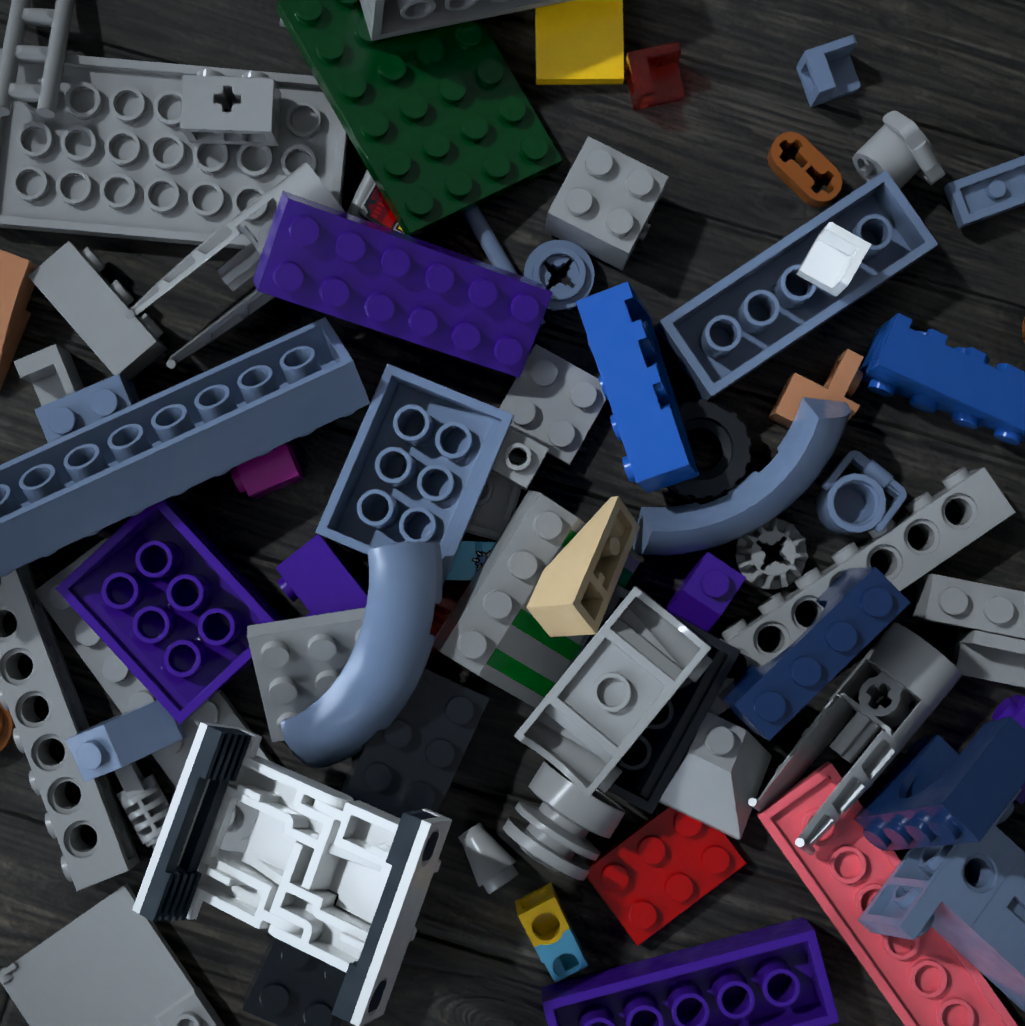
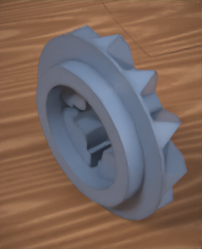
[524,240,595,311]

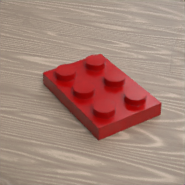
[586,806,747,946]

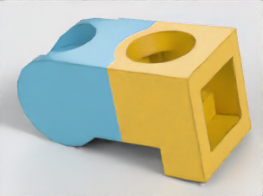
[515,883,588,983]

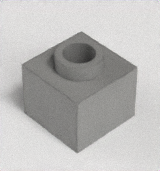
[491,427,549,491]

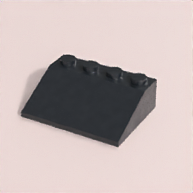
[529,582,741,814]

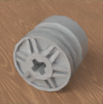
[503,760,625,881]

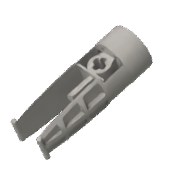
[125,162,346,369]
[748,622,962,855]

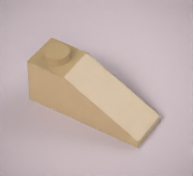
[526,496,640,637]

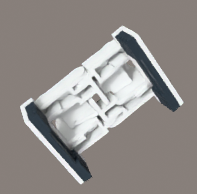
[132,722,452,1026]

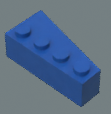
[576,281,699,494]
[860,313,1025,445]

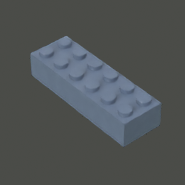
[655,170,938,402]

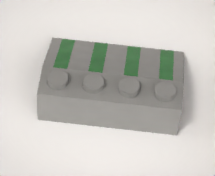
[433,490,640,708]

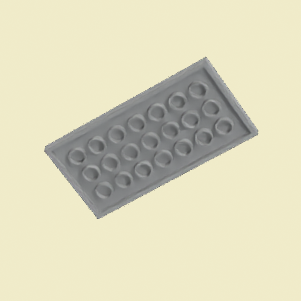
[0,48,348,249]

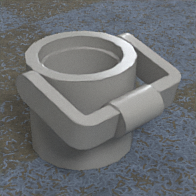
[852,110,945,189]

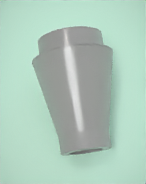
[458,822,519,895]

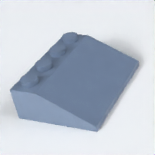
[315,363,514,586]

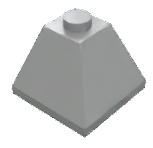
[659,712,772,840]

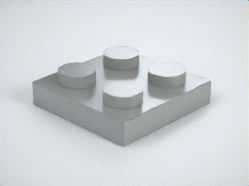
[499,344,607,466]

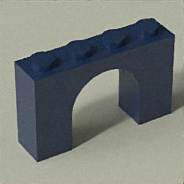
[718,567,911,741]
[854,716,1025,851]

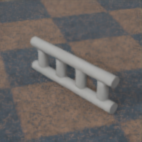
[0,0,75,118]

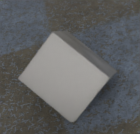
[13,344,84,406]

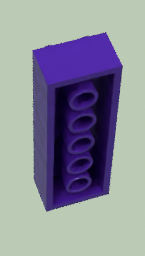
[253,191,553,378]
[541,917,840,1026]

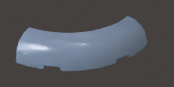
[632,397,851,556]
[280,542,443,768]

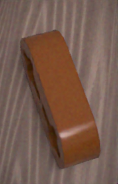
[767,132,842,208]

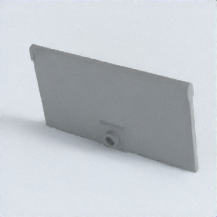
[0,883,225,1026]

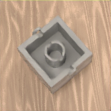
[544,136,669,271]

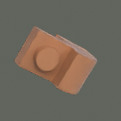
[767,349,864,429]

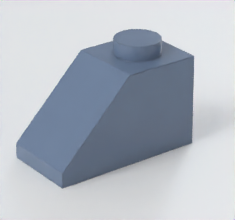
[66,700,187,782]

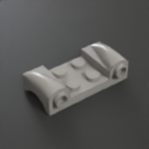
[514,586,713,798]

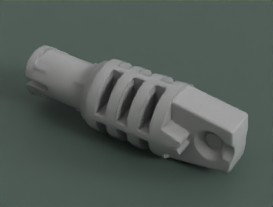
[114,761,170,849]

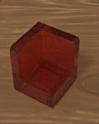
[624,42,684,110]

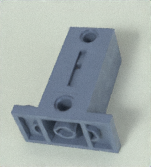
[858,788,1025,1012]

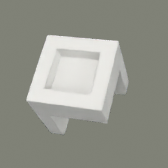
[796,222,872,297]

